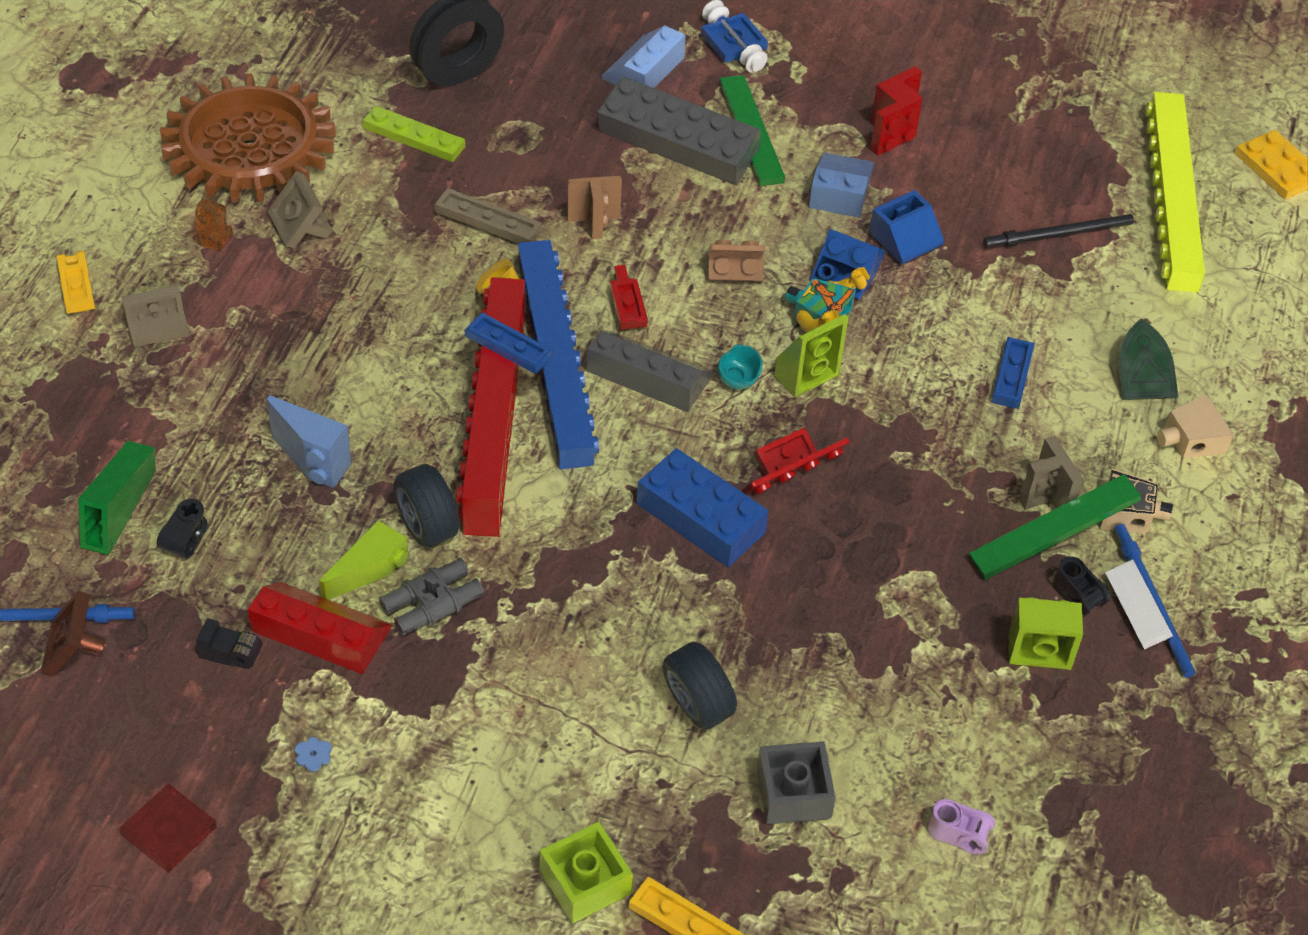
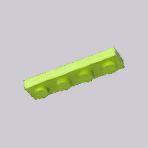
[362,106,465,162]

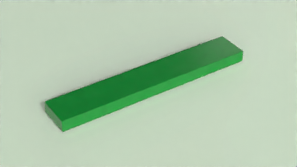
[719,75,785,186]
[969,474,1141,580]

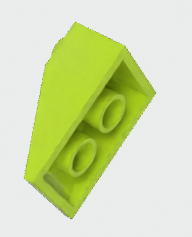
[774,314,849,398]

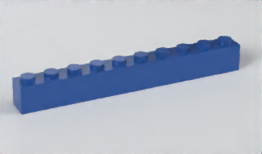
[518,240,599,470]

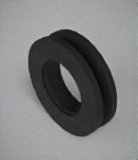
[409,0,504,86]

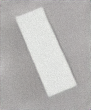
[1105,559,1172,650]

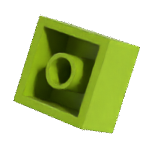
[1008,597,1083,670]
[539,821,633,924]

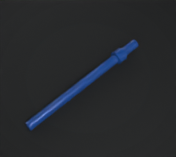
[1114,524,1196,678]
[0,604,135,623]

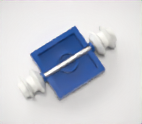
[701,0,768,72]

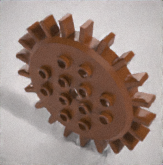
[160,73,336,202]

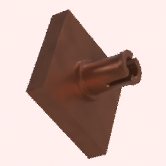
[41,590,106,677]

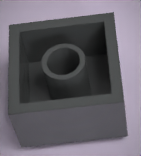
[757,741,836,824]

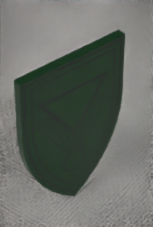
[1118,318,1178,400]

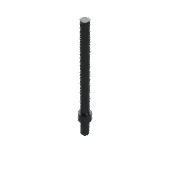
[983,214,1134,248]

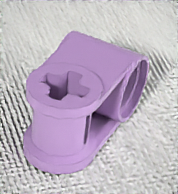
[927,799,995,855]

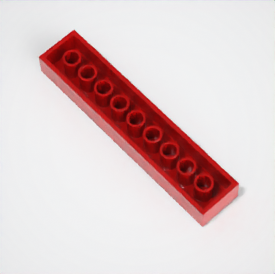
[457,277,525,537]

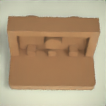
[567,176,622,239]
[707,240,765,282]

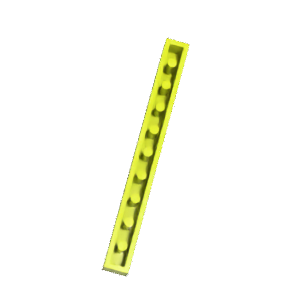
[1145,92,1205,293]

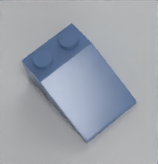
[809,152,875,218]
[267,395,351,488]

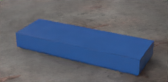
[465,312,553,374]
[991,337,1035,409]

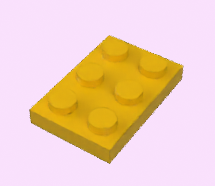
[1235,129,1308,200]

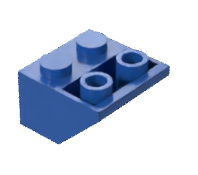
[869,190,944,264]
[810,229,886,299]

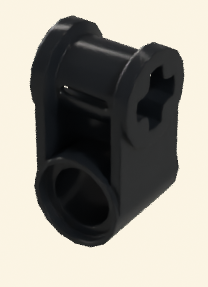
[156,499,208,559]
[1053,556,1110,617]

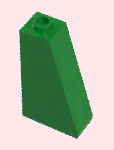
[78,440,156,555]

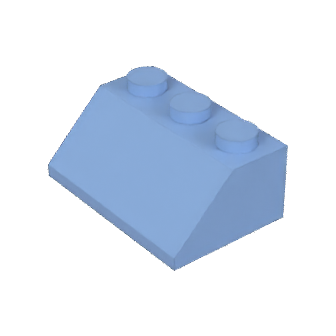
[602,26,686,88]

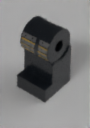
[196,618,263,669]

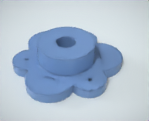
[295,737,332,772]

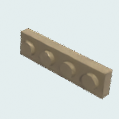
[435,188,542,243]

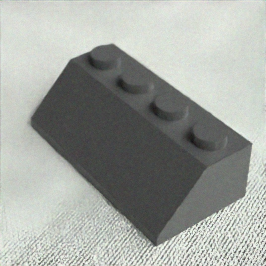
[587,330,713,412]

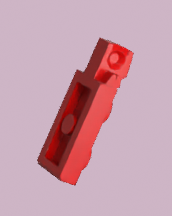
[610,265,648,330]

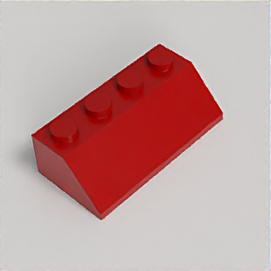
[247,582,392,675]

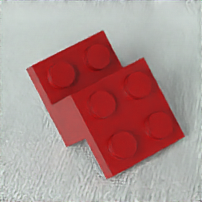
[871,66,923,156]

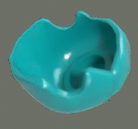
[717,344,763,389]

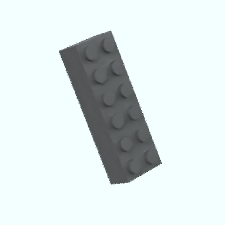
[598,76,760,186]

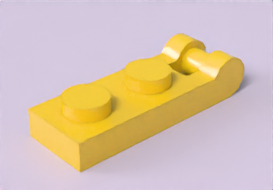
[56,250,95,314]

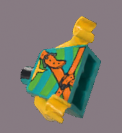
[785,267,870,333]

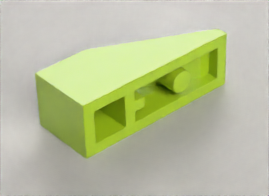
[319,520,409,600]

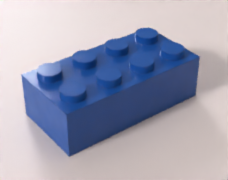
[637,448,769,568]

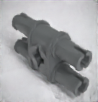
[379,558,484,637]

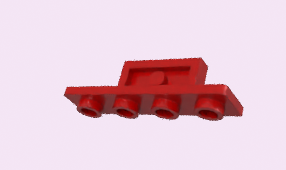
[742,427,850,495]

